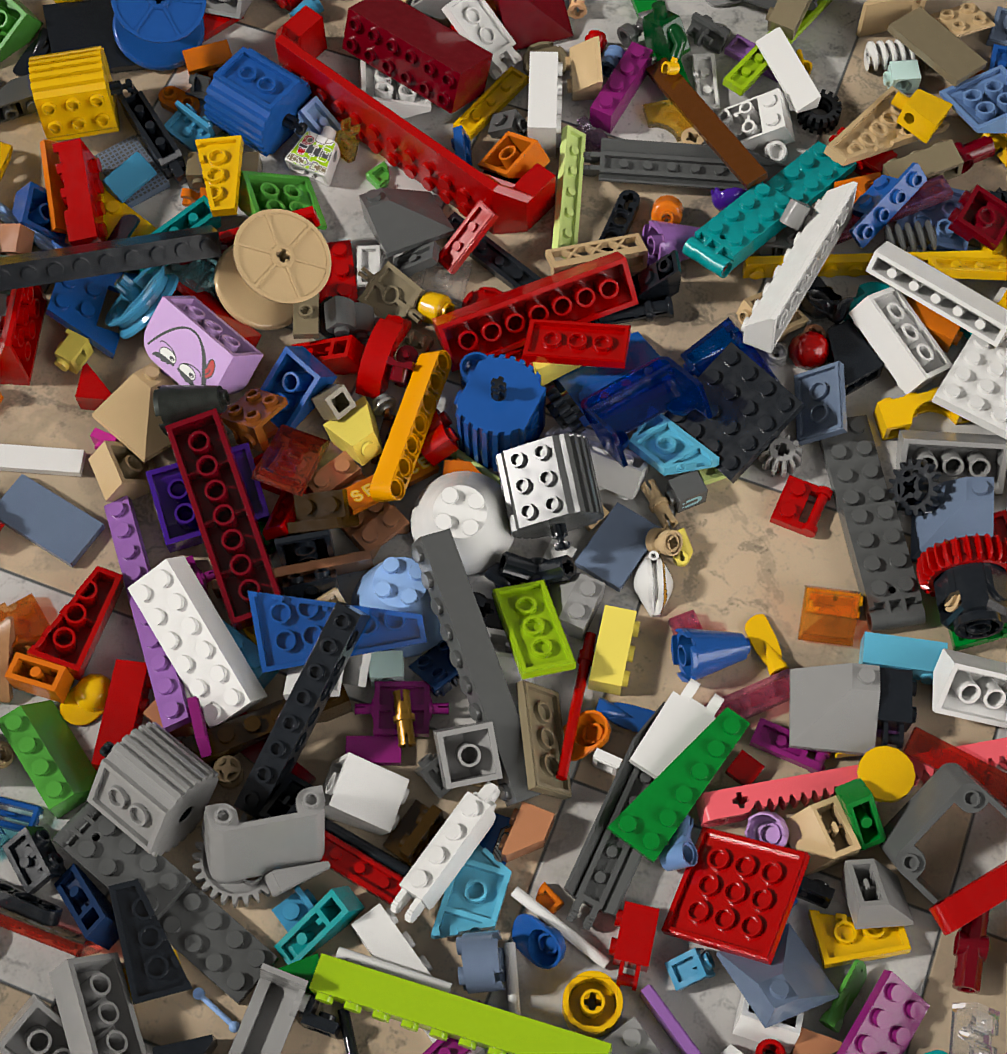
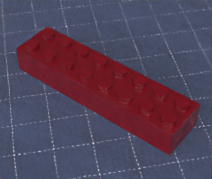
[165,408,282,631]

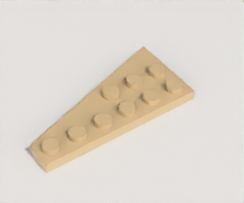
[823,86,950,166]

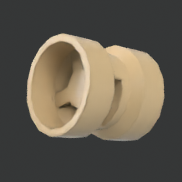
[645,527,683,556]

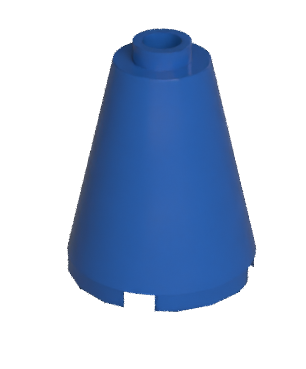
[671,627,751,683]

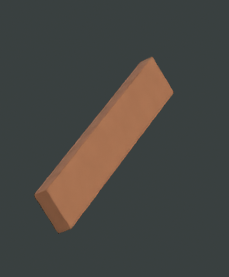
[211,550,374,599]

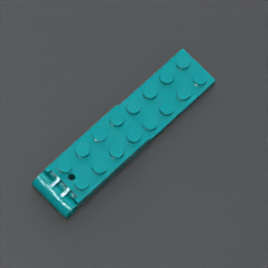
[682,141,857,278]

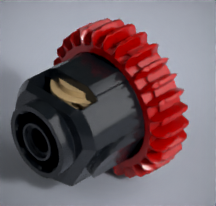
[916,533,1007,639]

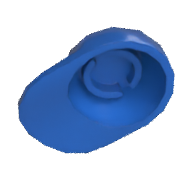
[512,913,566,969]

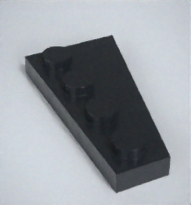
[108,879,193,1005]

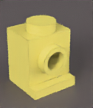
[54,329,94,374]

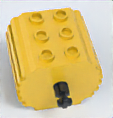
[28,46,134,142]

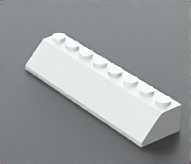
[741,181,858,353]

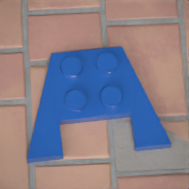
[45,272,138,359]

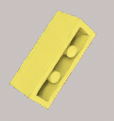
[588,605,641,696]

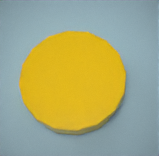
[857,746,915,803]

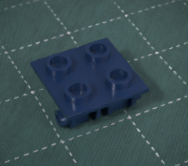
[408,640,460,698]

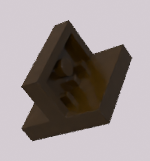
[287,489,359,534]
[383,799,446,867]

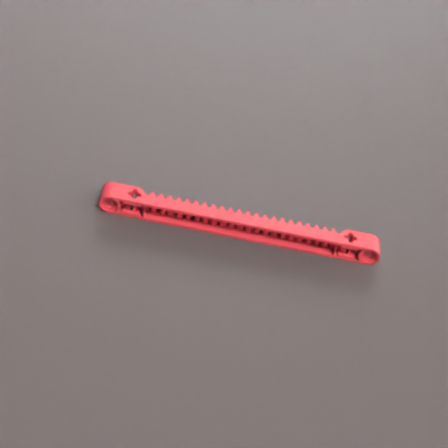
[695,737,1007,828]

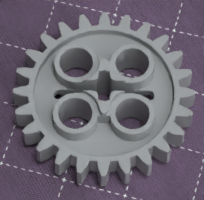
[192,813,270,908]

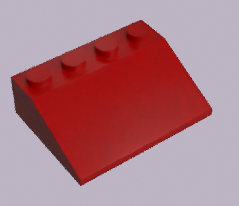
[0,285,48,386]

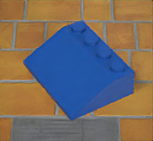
[553,331,673,427]

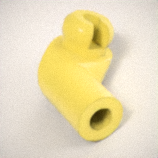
[673,528,693,567]

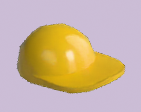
[60,674,111,726]

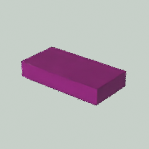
[187,696,212,758]
[345,736,402,766]

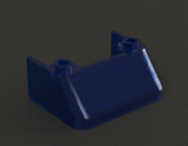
[581,356,713,468]

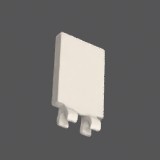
[441,0,522,80]
[628,678,725,779]

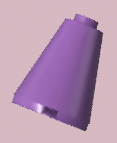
[641,220,700,267]

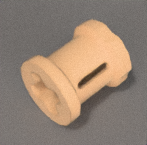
[567,0,587,19]

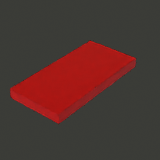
[522,319,631,369]

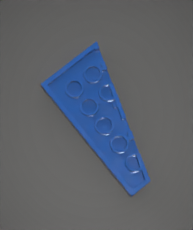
[248,591,428,673]

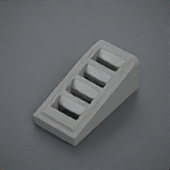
[264,861,331,897]

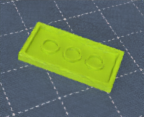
[492,580,576,680]

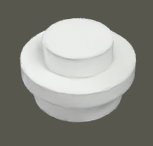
[764,141,788,163]

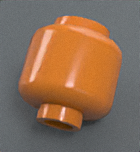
[651,195,683,224]

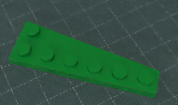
[607,707,751,863]

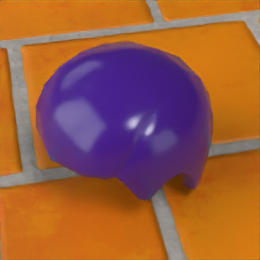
[711,187,748,212]

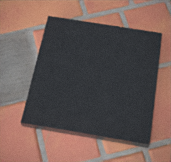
[42,0,147,73]

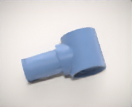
[659,815,698,871]

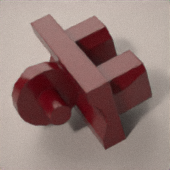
[387,345,419,389]

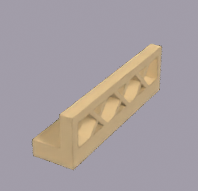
[545,233,648,275]

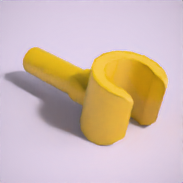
[796,49,813,75]

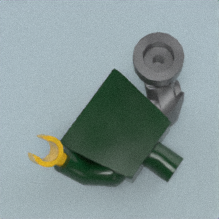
[617,1,691,75]

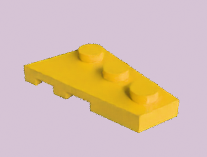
[808,909,911,969]

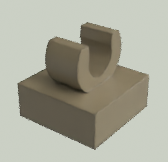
[401,329,434,357]

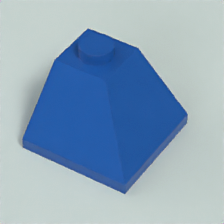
[12,181,66,242]

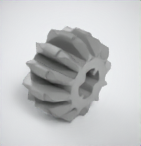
[758,434,803,478]

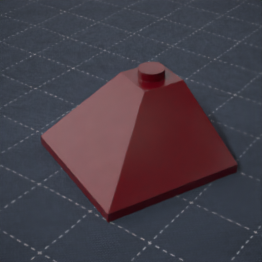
[494,0,574,51]

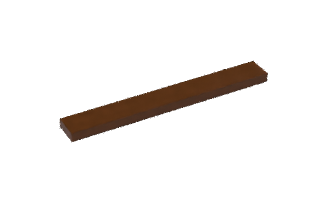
[646,58,768,190]

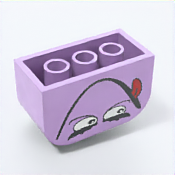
[144,296,264,394]

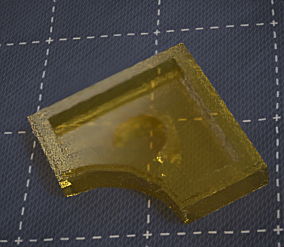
[643,100,693,142]

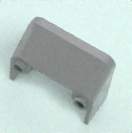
[228,963,310,1054]

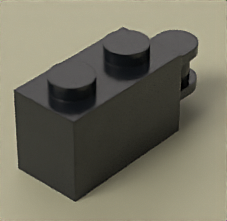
[877,667,917,749]

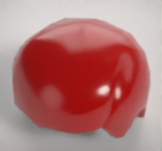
[788,331,830,369]

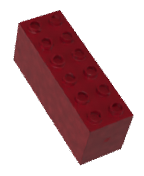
[342,0,493,114]

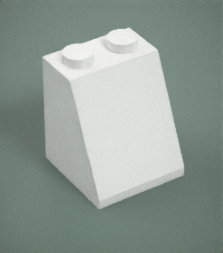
[322,752,409,836]

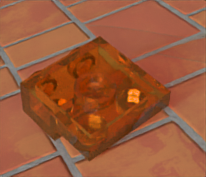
[0,593,50,657]

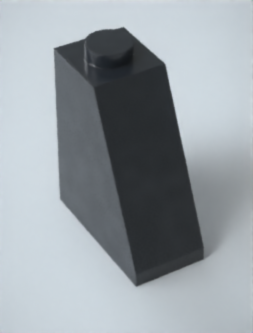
[826,320,884,396]

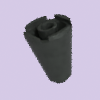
[153,385,230,436]

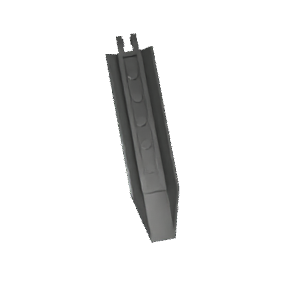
[583,138,786,190]
[563,701,666,931]

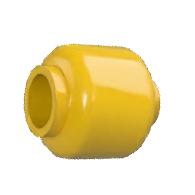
[416,291,455,325]

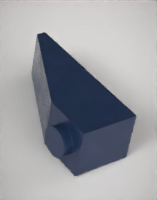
[54,863,119,950]

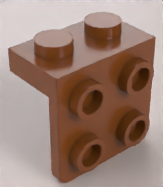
[220,388,288,453]

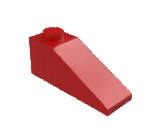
[291,335,365,375]

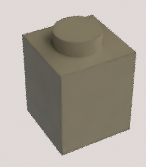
[311,384,357,421]

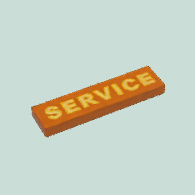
[345,451,439,515]

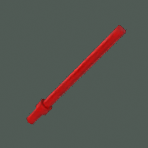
[556,632,596,781]

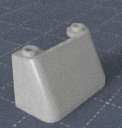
[201,785,325,883]

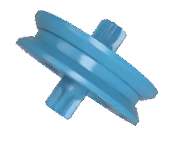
[105,265,179,339]

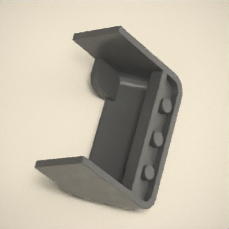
[879,763,1007,905]

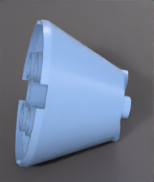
[351,557,443,658]

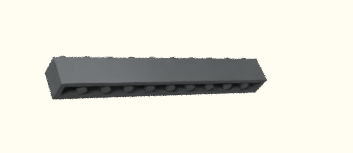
[411,528,541,807]

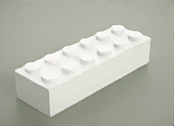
[128,556,267,728]

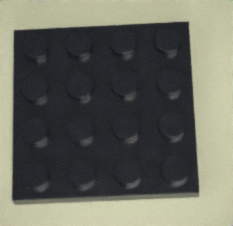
[664,342,805,484]

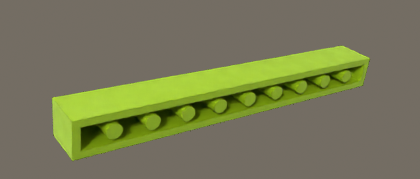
[309,953,612,1054]

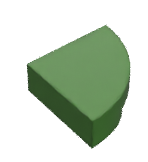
[365,161,390,189]

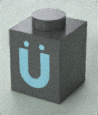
[665,470,708,513]

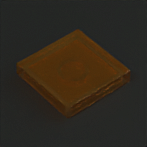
[797,585,861,646]

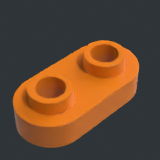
[158,86,202,116]

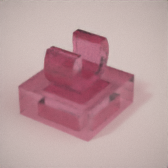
[668,609,703,635]

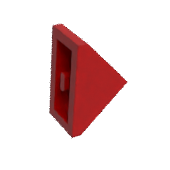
[75,363,112,411]

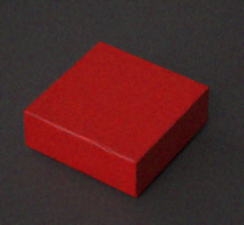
[725,750,765,786]

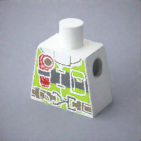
[285,126,341,187]

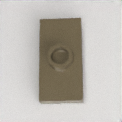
[293,293,320,339]

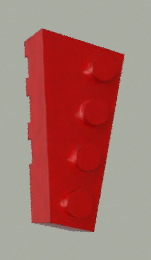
[52,138,108,246]
[26,566,124,681]

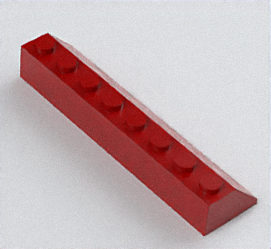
[432,251,639,372]

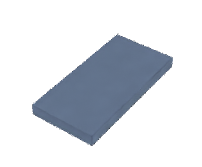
[0,474,105,568]

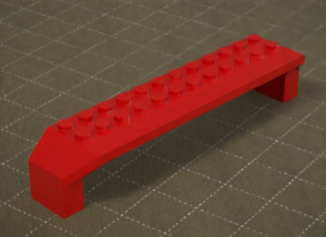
[275,5,556,234]

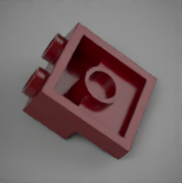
[948,184,1007,251]

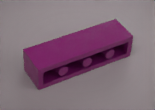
[589,41,653,134]

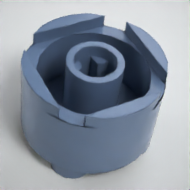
[456,930,506,994]

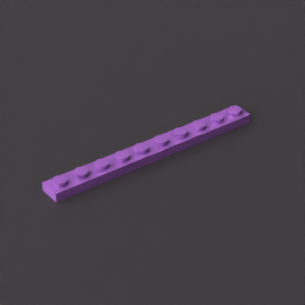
[104,495,192,732]

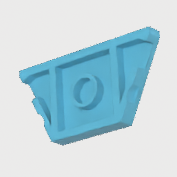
[629,406,720,476]
[431,844,512,939]

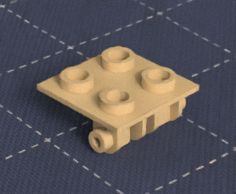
[931,2,995,37]

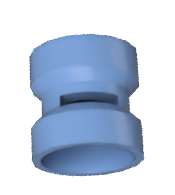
[601,45,626,78]

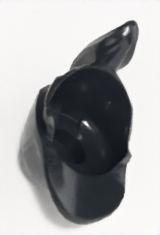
[800,275,854,324]

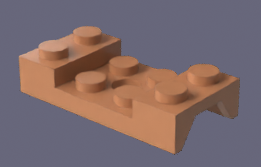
[305,451,411,559]

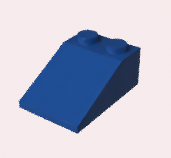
[260,346,338,438]

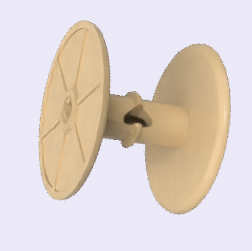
[214,209,331,330]

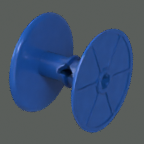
[111,0,206,71]

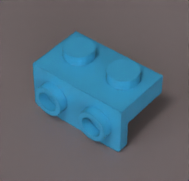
[164,100,216,152]

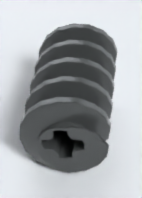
[884,220,937,252]

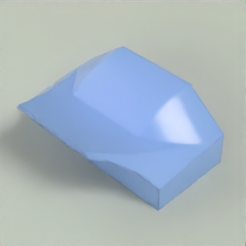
[294,96,347,143]

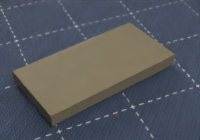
[887,7,988,87]
[516,680,572,800]

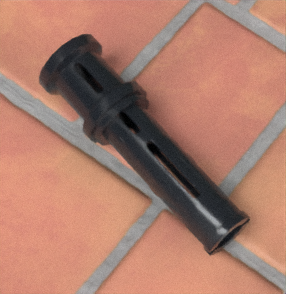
[598,296,674,324]

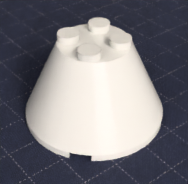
[411,471,514,575]

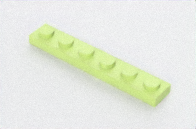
[552,125,586,259]

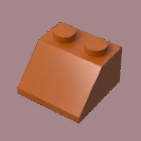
[477,131,550,178]

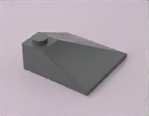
[359,188,455,258]

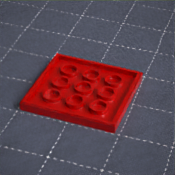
[661,827,810,965]

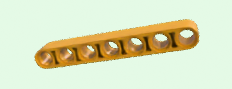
[370,350,452,502]

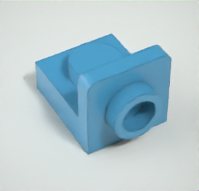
[272,885,318,932]
[664,948,715,991]

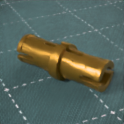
[392,689,416,748]

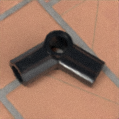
[497,551,577,589]

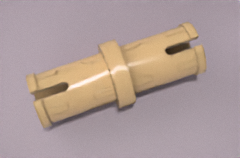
[640,479,678,530]

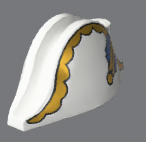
[634,551,673,617]

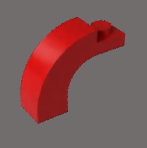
[355,314,412,399]

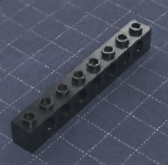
[234,602,370,819]

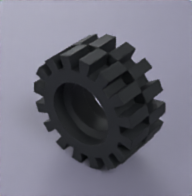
[797,89,842,135]

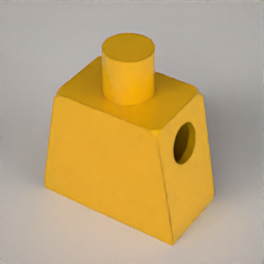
[891,89,953,144]

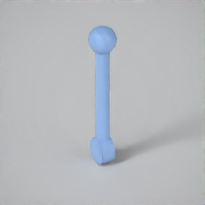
[193,987,240,1033]

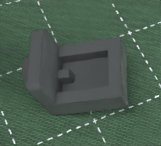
[488,109,527,138]

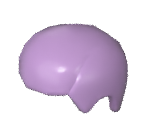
[745,811,789,847]

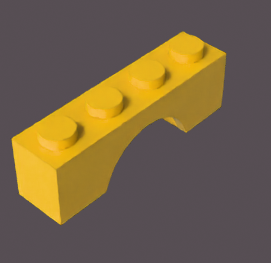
[873,387,971,441]

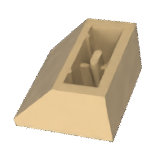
[785,795,861,877]

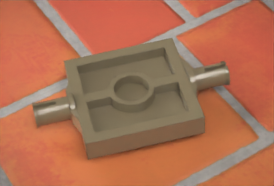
[357,261,426,325]

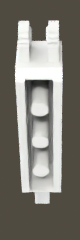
[391,781,501,923]

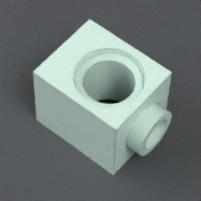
[883,60,921,94]
[367,650,404,687]

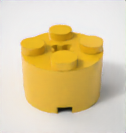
[562,971,623,1038]

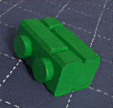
[834,778,886,850]

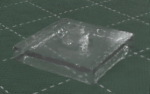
[417,262,472,308]

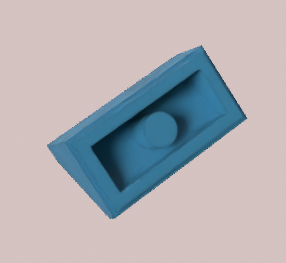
[103,152,157,203]

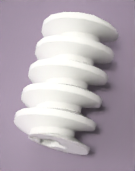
[864,39,916,71]

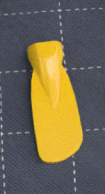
[745,614,789,678]

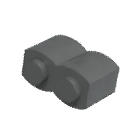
[324,296,375,344]

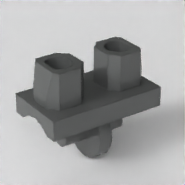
[686,12,731,54]

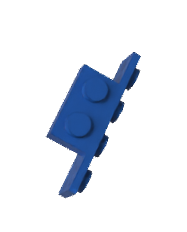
[849,162,927,248]

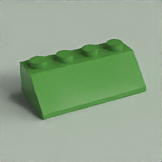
[0,700,97,819]

